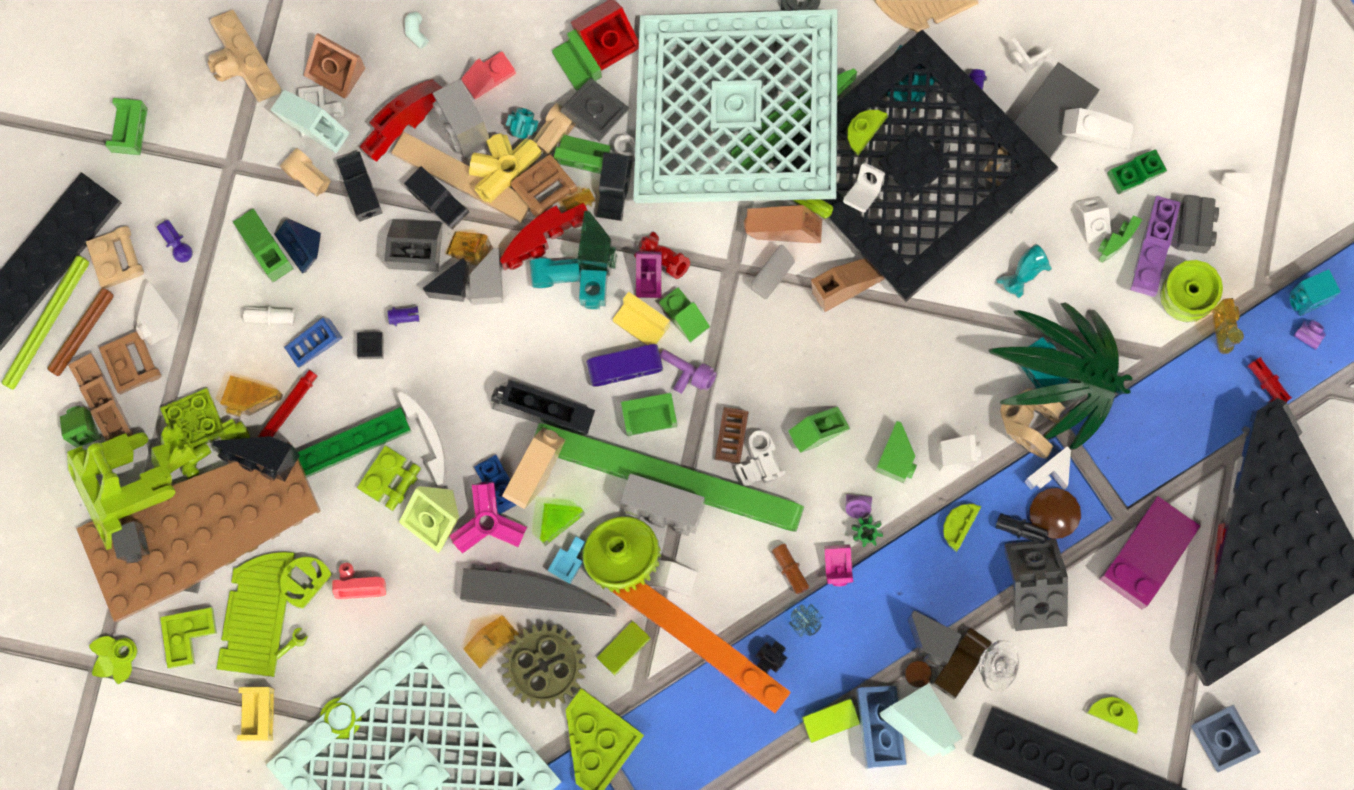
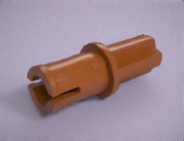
[771,543,809,594]

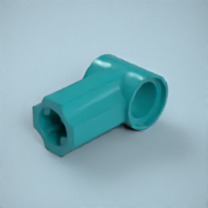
[530,258,580,288]

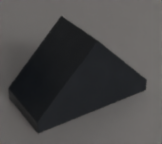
[423,258,469,302]

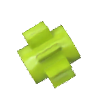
[219,418,251,440]

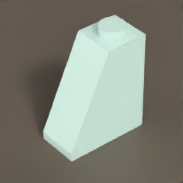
[271,90,350,153]
[879,684,962,757]

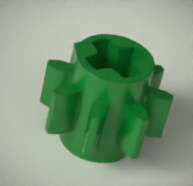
[851,514,883,547]

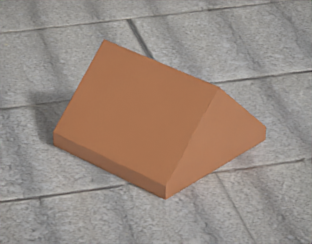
[303,33,365,99]

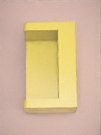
[237,687,274,742]

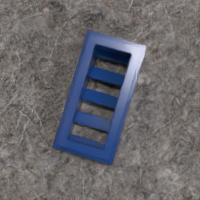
[284,317,343,368]

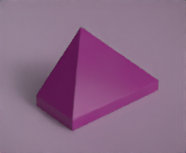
[636,251,662,298]

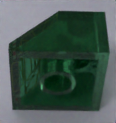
[577,211,617,276]

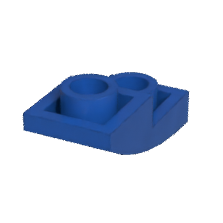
[474,455,516,514]

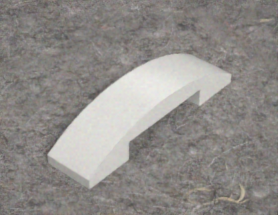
[397,392,447,489]

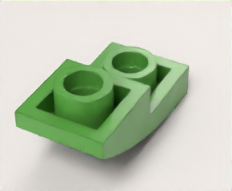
[1098,215,1142,263]

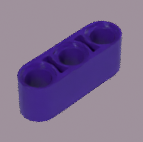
[586,344,663,387]

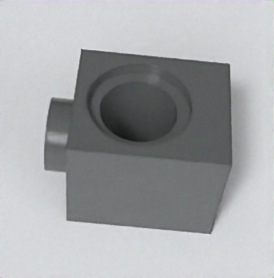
[112,521,150,564]

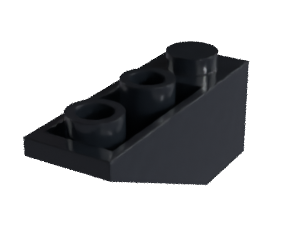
[212,436,300,482]

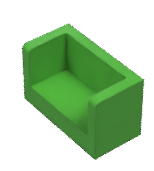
[105,98,148,155]
[621,393,677,436]

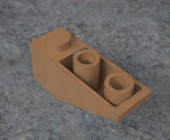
[811,258,884,312]

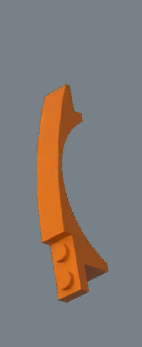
[608,582,791,714]

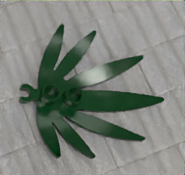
[988,302,1133,450]

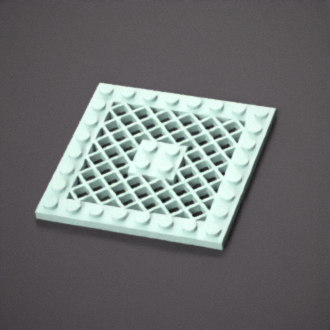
[633,9,838,203]
[266,625,562,790]

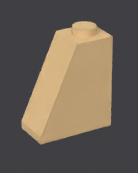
[502,427,565,509]

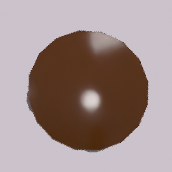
[1030,488,1081,539]

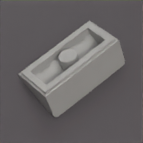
[751,244,795,299]

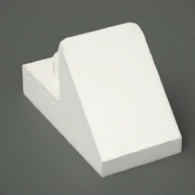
[1025,446,1071,490]

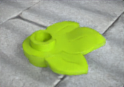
[89,636,138,684]

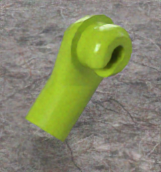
[181,443,212,479]

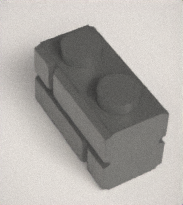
[1177,195,1219,254]

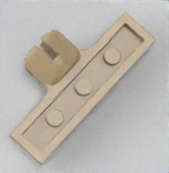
[208,10,281,103]

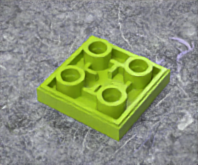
[160,388,224,449]

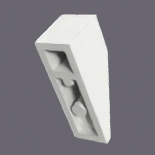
[1061,108,1134,149]

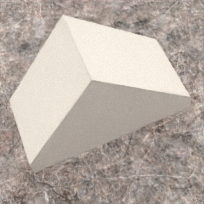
[644,560,697,597]

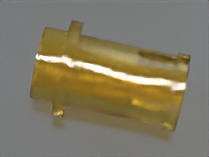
[562,188,596,211]

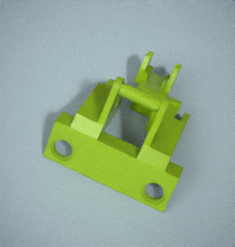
[67,423,197,550]

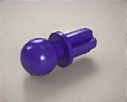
[157,220,193,263]

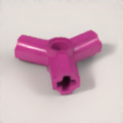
[449,482,527,554]

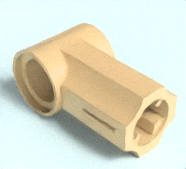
[533,103,576,155]
[279,148,331,197]

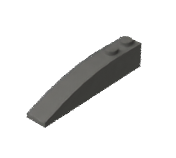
[460,565,617,617]

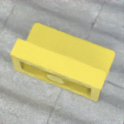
[613,292,670,345]

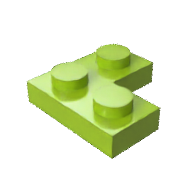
[160,607,217,669]

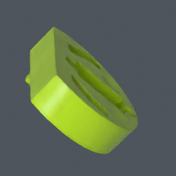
[280,557,332,609]

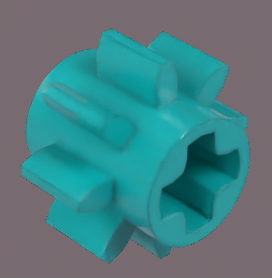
[506,108,539,139]

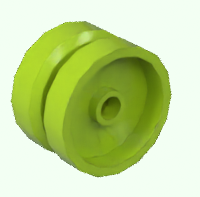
[1160,260,1223,323]

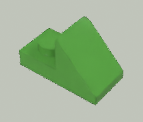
[659,287,710,343]

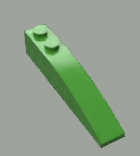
[730,68,857,173]

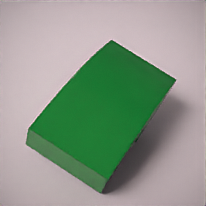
[1107,149,1167,195]

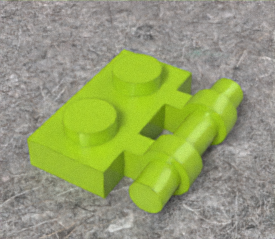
[357,445,421,511]

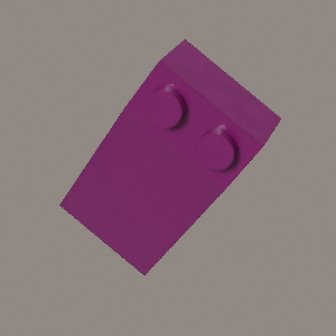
[1099,496,1201,610]

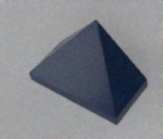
[275,219,321,274]

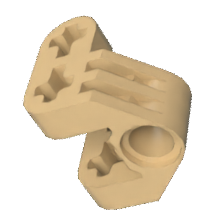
[1000,388,1069,459]

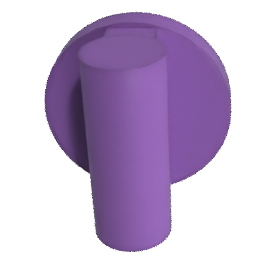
[1294,320,1326,350]
[846,494,872,519]

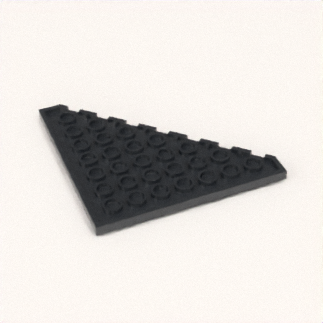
[1191,398,1354,686]

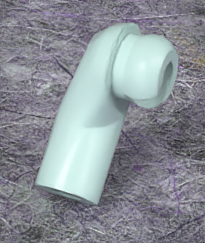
[405,12,429,49]

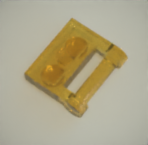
[1212,298,1244,354]

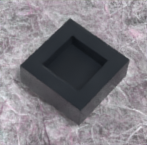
[357,332,384,359]

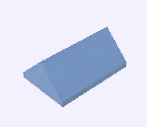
[856,686,907,769]

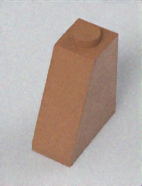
[744,205,823,244]

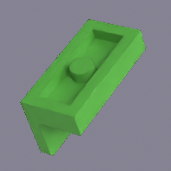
[552,29,602,91]
[554,135,610,174]

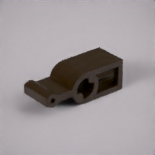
[932,627,992,700]

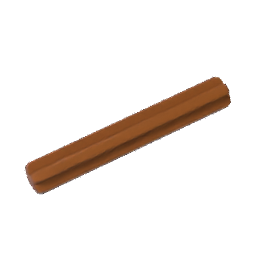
[47,288,114,376]

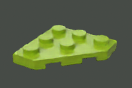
[565,688,644,790]

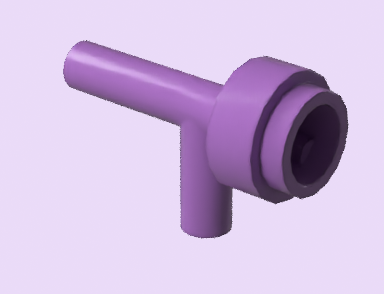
[660,349,717,394]

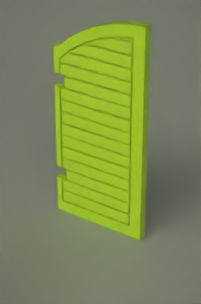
[216,552,295,677]

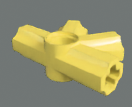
[469,133,542,203]

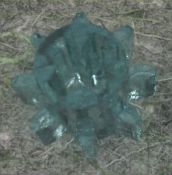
[789,604,823,637]

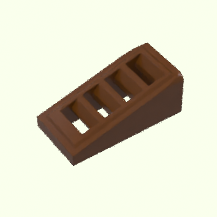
[715,407,749,464]

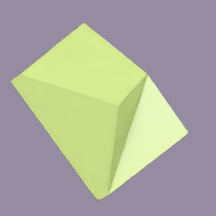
[399,486,459,553]

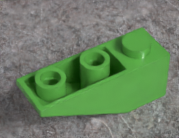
[233,208,294,282]

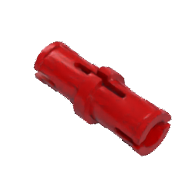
[1247,357,1292,402]

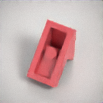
[461,51,516,100]

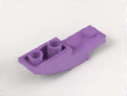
[1130,195,1181,297]

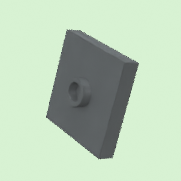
[560,77,629,142]

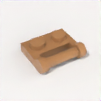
[510,154,577,217]
[99,331,162,395]

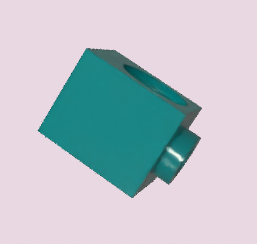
[579,270,608,310]

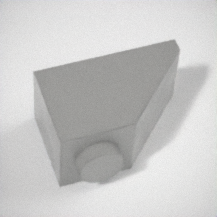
[465,248,503,305]

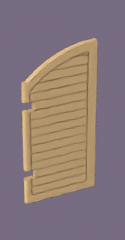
[874,0,979,34]

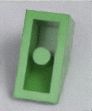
[60,406,101,448]
[788,407,850,453]
[875,421,917,483]

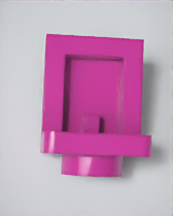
[824,544,853,587]

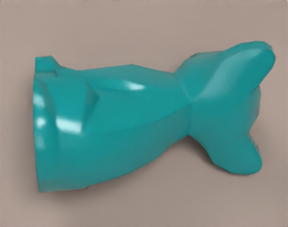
[996,244,1052,298]

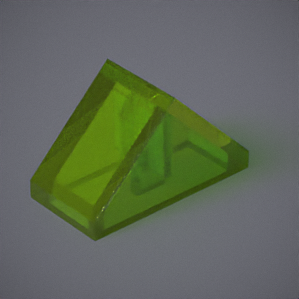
[540,503,585,546]

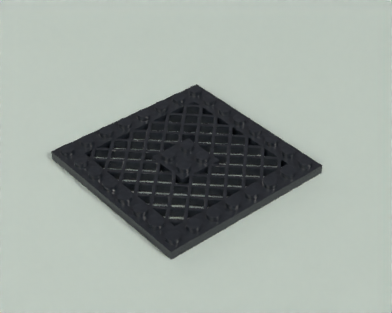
[773,29,1058,302]

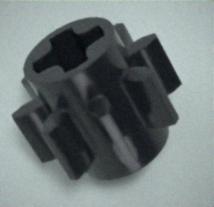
[755,641,788,674]

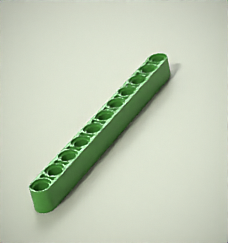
[534,423,804,532]

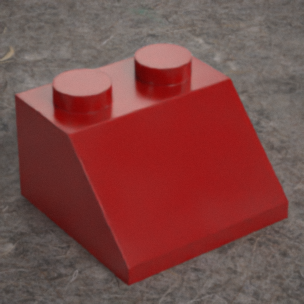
[570,0,639,71]

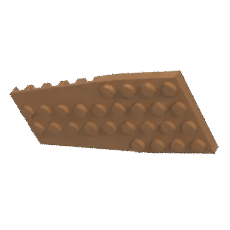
[77,442,321,622]

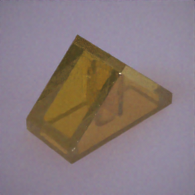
[446,231,491,266]
[463,615,519,669]

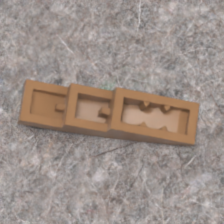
[68,353,134,441]

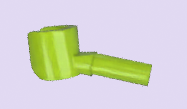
[275,628,308,659]

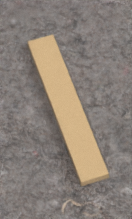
[391,132,530,224]

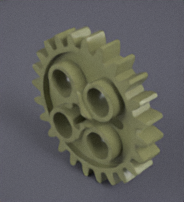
[501,623,587,709]

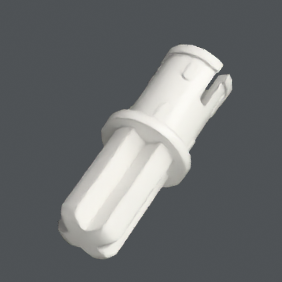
[243,306,295,326]

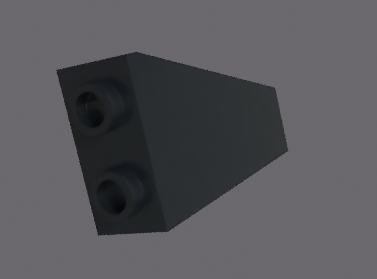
[491,380,595,436]

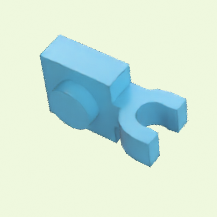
[547,537,585,584]

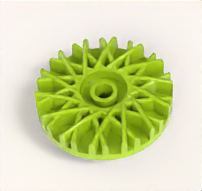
[583,516,661,593]

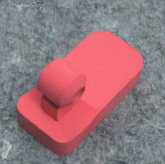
[332,562,386,599]

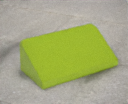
[597,621,651,676]
[802,699,860,743]

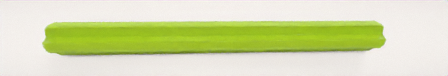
[1,256,89,390]

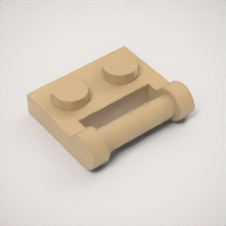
[86,226,144,289]

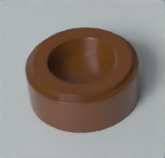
[905,661,932,688]

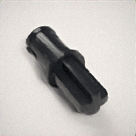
[996,513,1048,544]

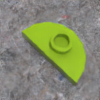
[848,110,888,155]
[943,504,981,553]
[1086,697,1139,734]

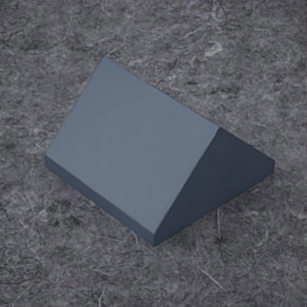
[1191,705,1261,773]

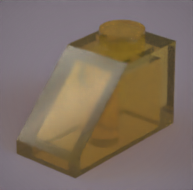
[220,375,283,417]

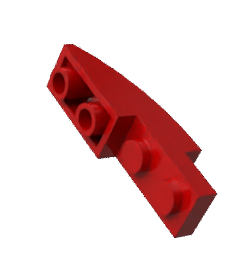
[360,79,443,162]
[500,203,590,271]

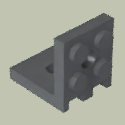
[1005,539,1068,631]

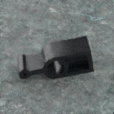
[336,151,383,222]
[597,152,633,221]
[404,166,469,230]

